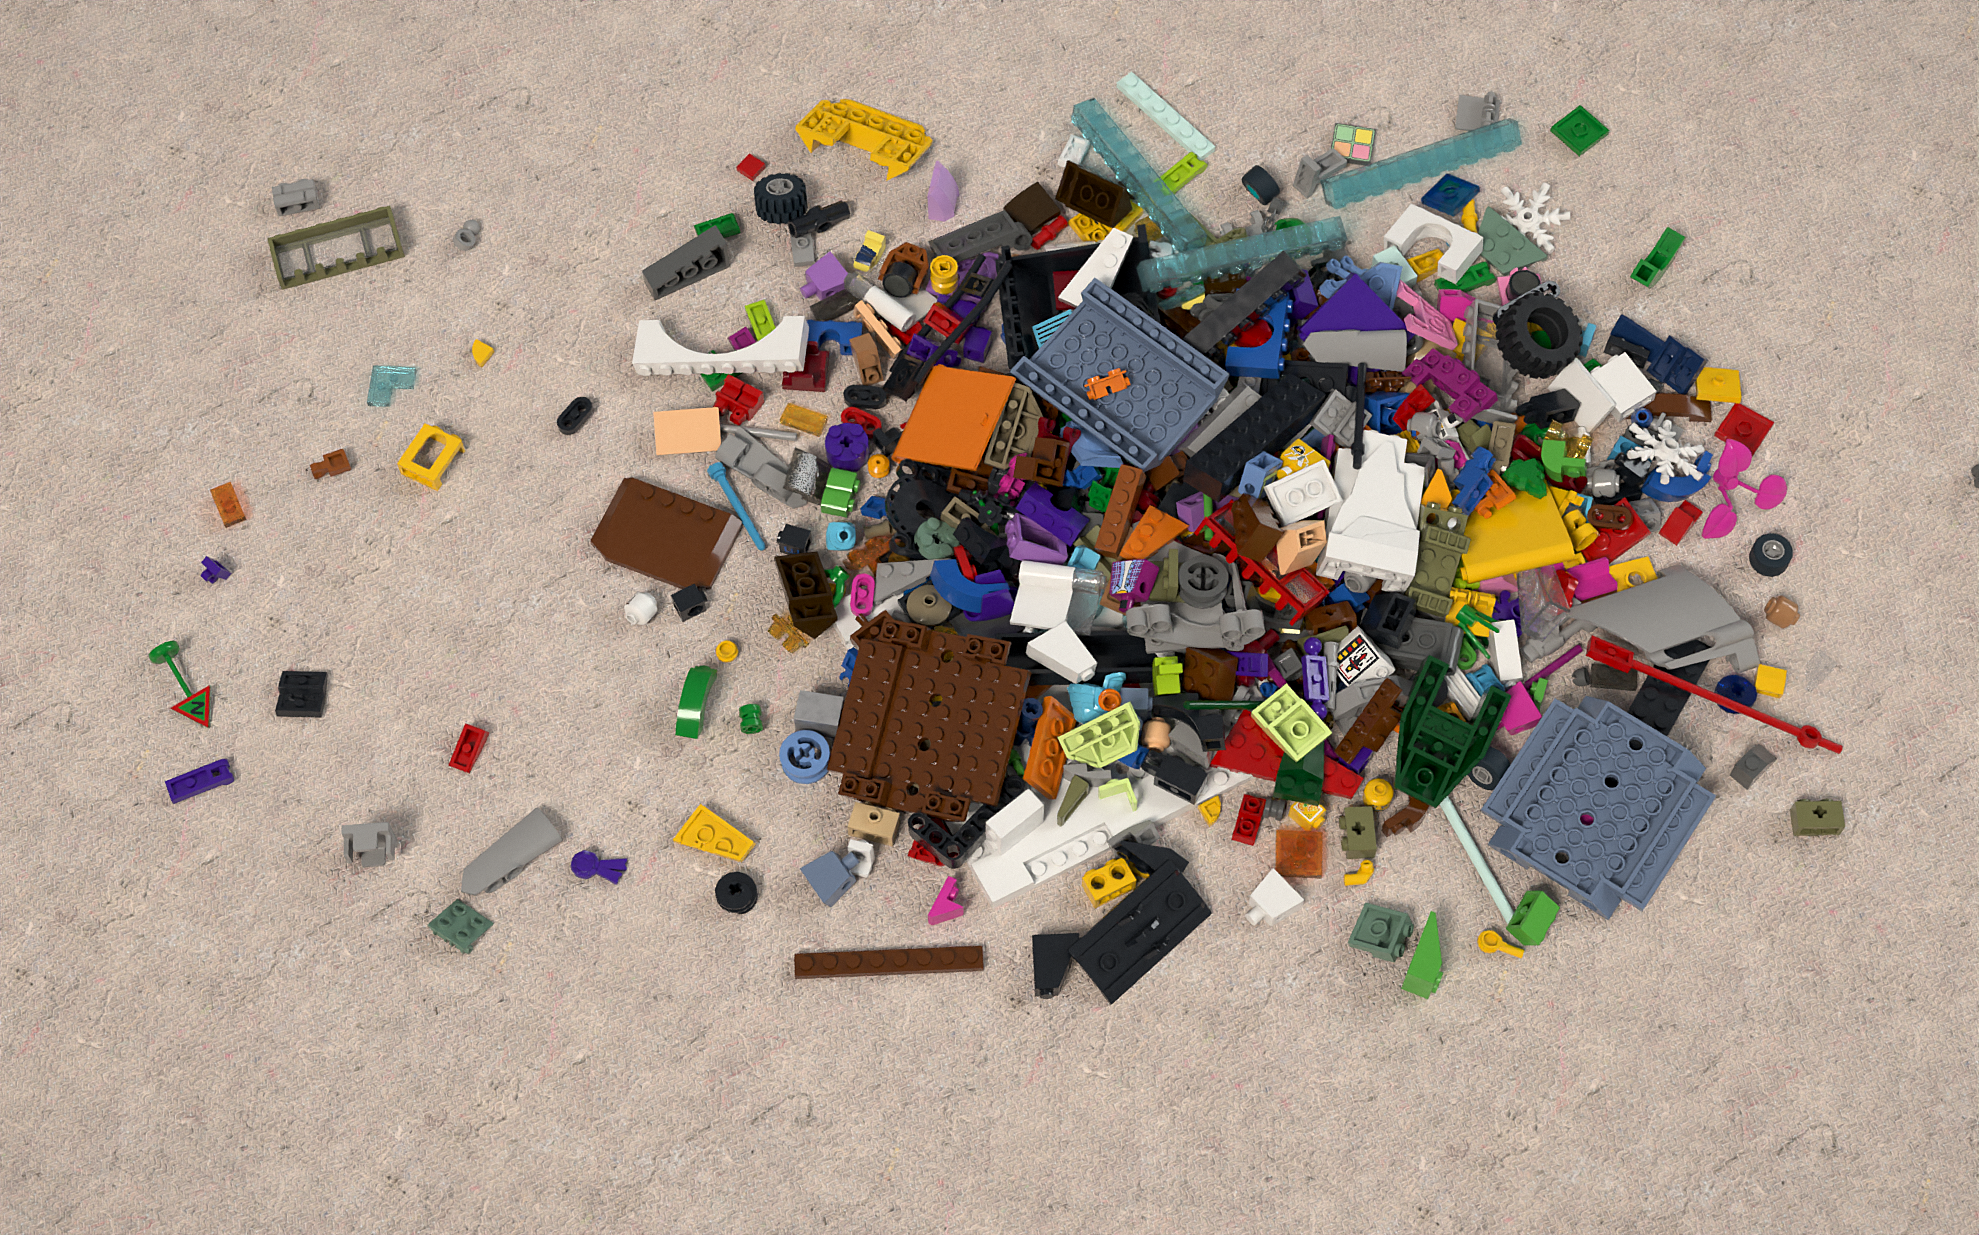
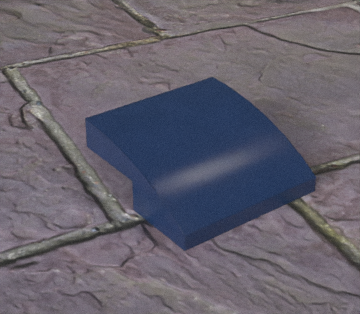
[1646,335,1709,395]

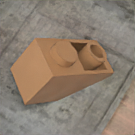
[849,333,884,386]

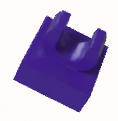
[200,556,232,584]

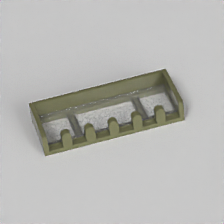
[267,206,405,290]

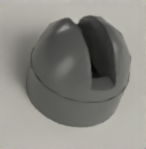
[1572,668,1590,686]

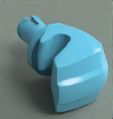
[826,522,856,551]

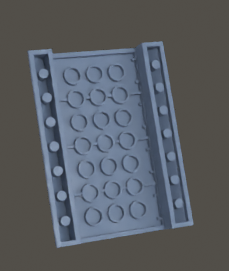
[1010,278,1229,472]

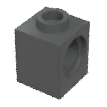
[1273,648,1303,683]

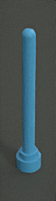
[707,462,766,551]

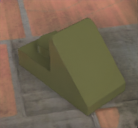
[1456,419,1492,453]

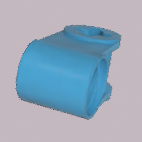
[1465,664,1505,697]

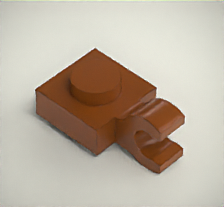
[310,449,351,479]

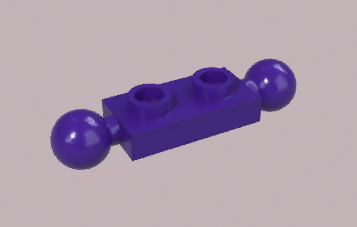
[1301,637,1329,720]

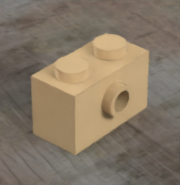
[847,802,900,847]

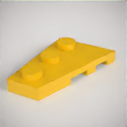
[672,803,756,863]

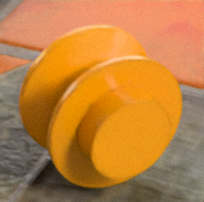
[868,454,890,478]

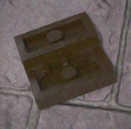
[1003,181,1061,236]

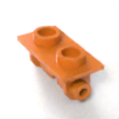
[1084,368,1131,401]

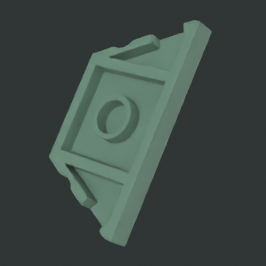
[1478,206,1548,276]

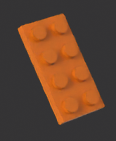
[1023,696,1076,800]

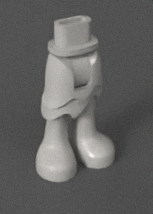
[1520,597,1597,663]

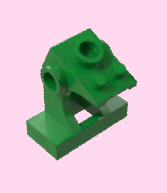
[1088,467,1120,513]

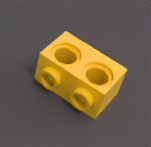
[1082,858,1137,909]

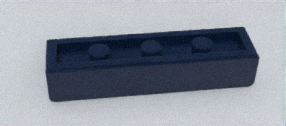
[1610,314,1664,363]

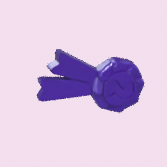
[570,850,627,885]

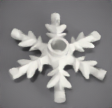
[1500,182,1571,254]
[1627,420,1705,484]

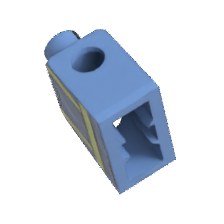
[1238,451,1283,499]

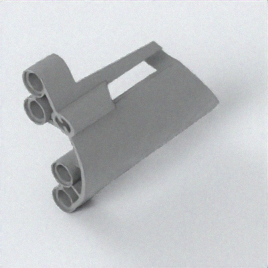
[1126,521,1265,651]
[1566,564,1759,674]

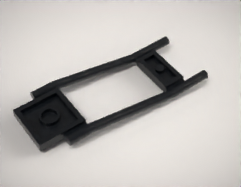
[882,253,1013,402]

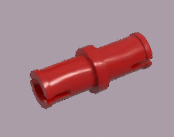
[1031,215,1068,250]

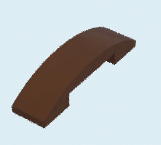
[1625,393,1712,422]

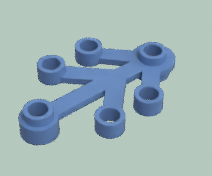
[1319,256,1369,299]

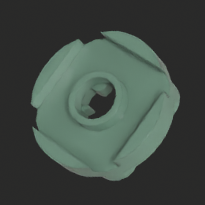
[914,517,959,560]

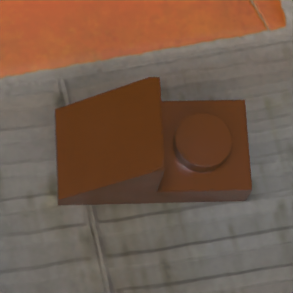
[1144,450,1188,491]

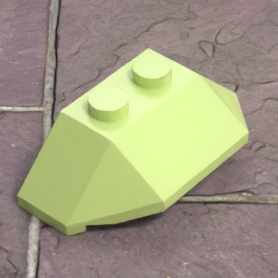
[1057,702,1140,768]

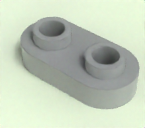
[1223,684,1252,727]

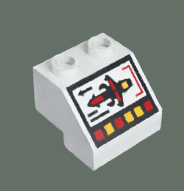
[1337,626,1395,687]

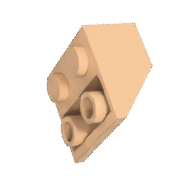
[1276,520,1327,575]

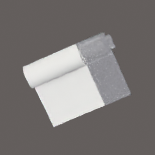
[844,259,937,332]
[1010,560,1107,636]

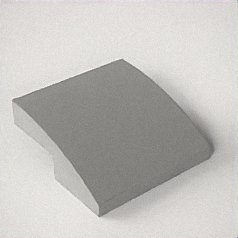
[1309,389,1372,448]

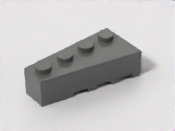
[642,225,730,301]

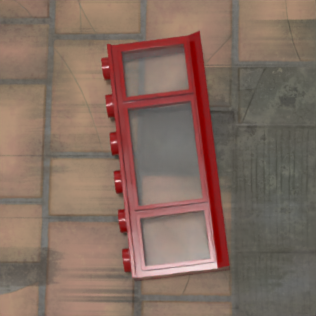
[1194,499,1330,626]

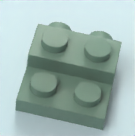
[1348,902,1414,963]

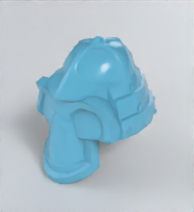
[1067,672,1126,724]

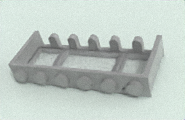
[1462,299,1518,424]

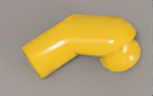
[1343,860,1374,886]

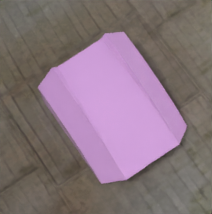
[927,161,959,222]

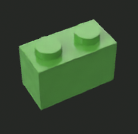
[1506,890,1560,946]

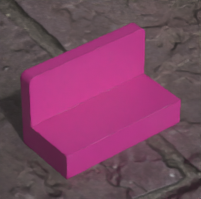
[1566,557,1618,601]

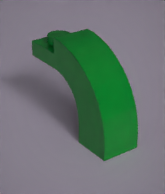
[1630,227,1686,289]
[675,665,717,739]

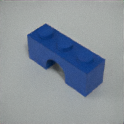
[806,320,863,356]

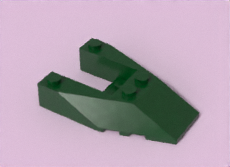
[1393,655,1512,808]

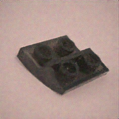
[783,447,833,506]

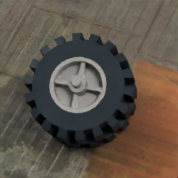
[754,173,808,224]

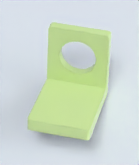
[1098,778,1137,812]

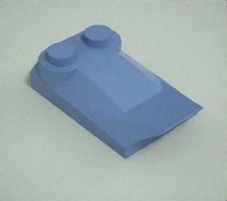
[1059,420,1123,468]

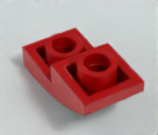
[1231,794,1266,846]

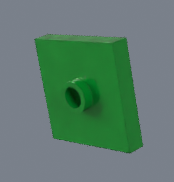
[1550,105,1610,157]

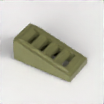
[1057,775,1089,827]

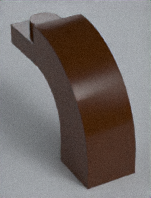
[1381,795,1429,837]

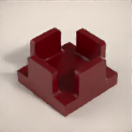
[782,341,830,392]

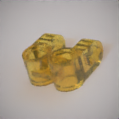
[1540,420,1594,459]

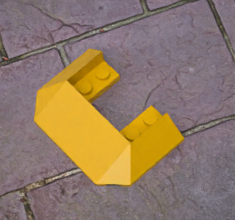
[795,99,933,181]

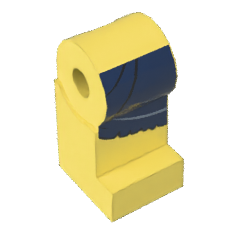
[854,230,886,274]

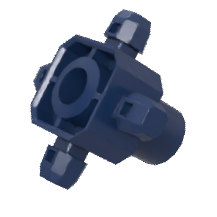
[1013,698,1043,747]

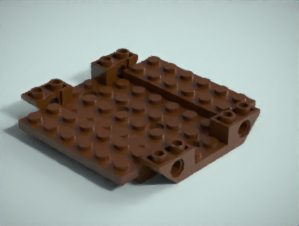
[827,618,1031,822]

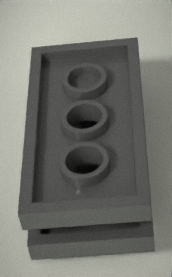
[1360,609,1464,676]

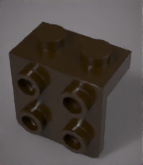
[1200,260,1247,297]

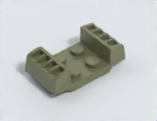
[1403,523,1471,618]

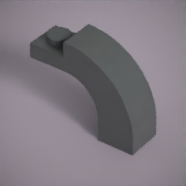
[1225,580,1304,633]

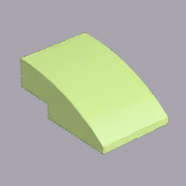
[1251,684,1332,762]

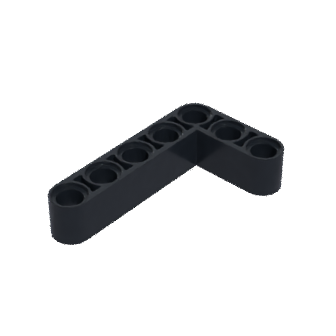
[908,776,1025,869]

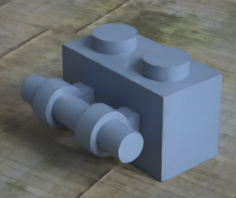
[1119,688,1152,740]

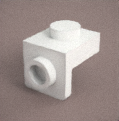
[848,839,875,877]

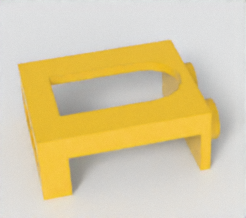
[397,423,465,491]

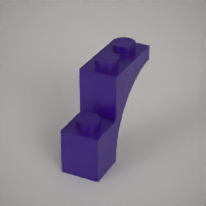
[937,294,992,363]

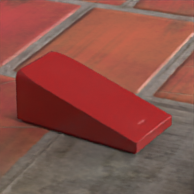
[448,723,489,774]

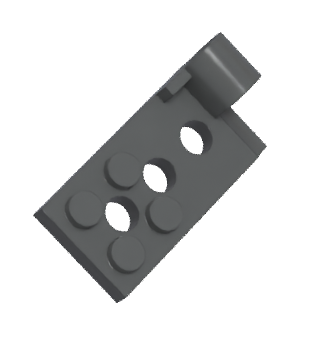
[928,210,1032,262]

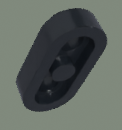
[843,385,886,409]
[557,397,593,435]

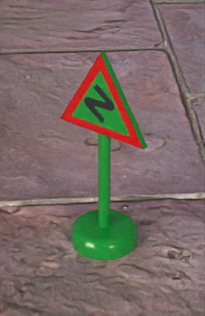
[148,640,211,728]

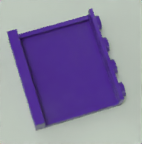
[1296,272,1415,387]

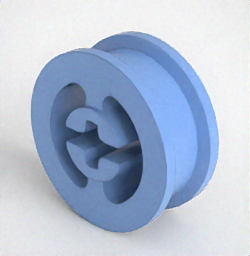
[779,730,831,784]

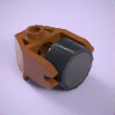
[878,242,929,298]

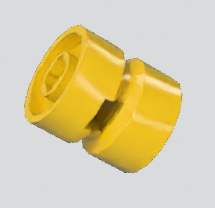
[930,255,958,294]
[1562,509,1599,552]

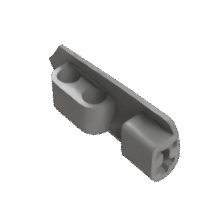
[1302,330,1407,372]

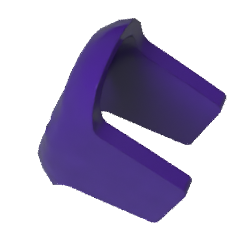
[963,570,1019,622]

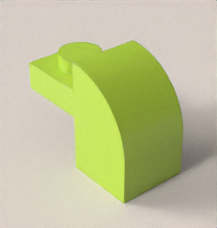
[1152,656,1183,696]

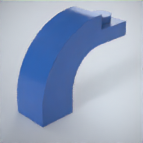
[1641,450,1713,502]
[930,559,1010,613]

